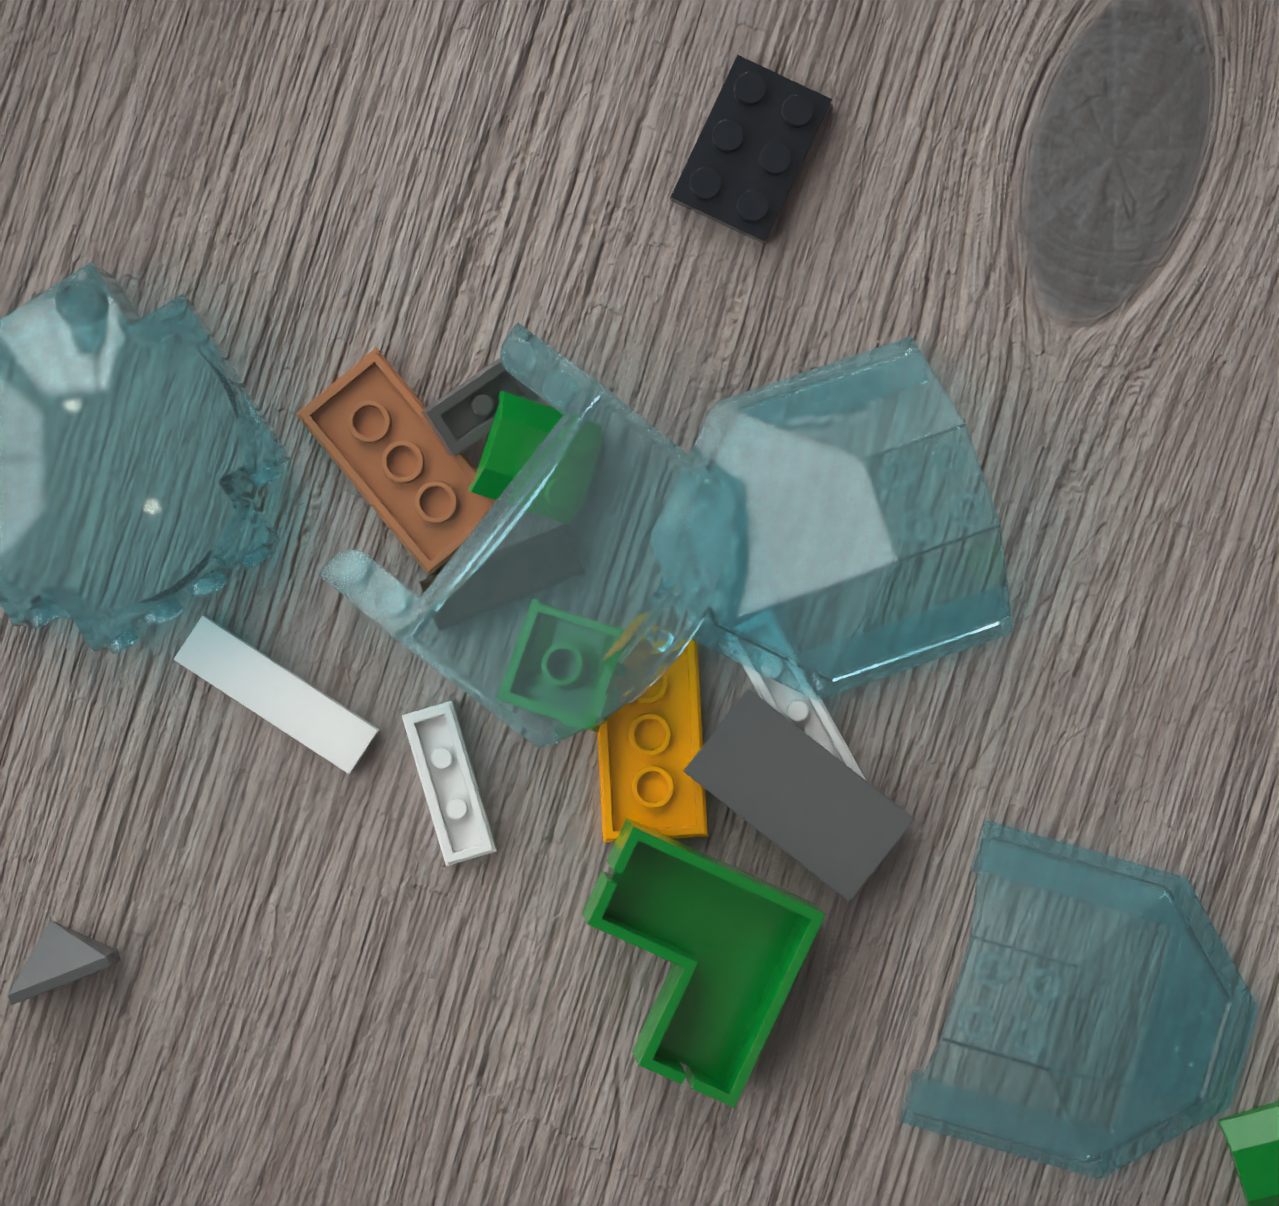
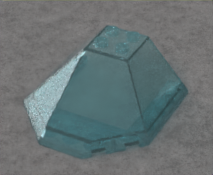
[649,336,1013,701]
[899,820,1258,1179]

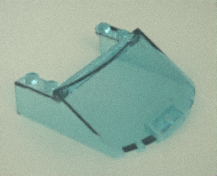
[319,323,739,749]

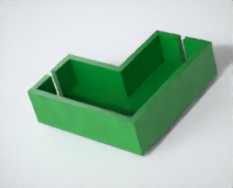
[582,818,826,1108]

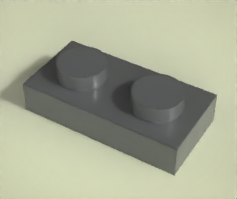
[421,353,539,456]

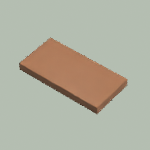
[295,348,510,576]

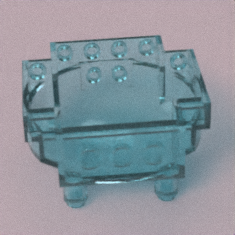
[0,262,291,654]

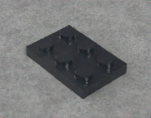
[670,55,832,244]

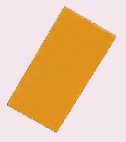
[597,627,708,842]

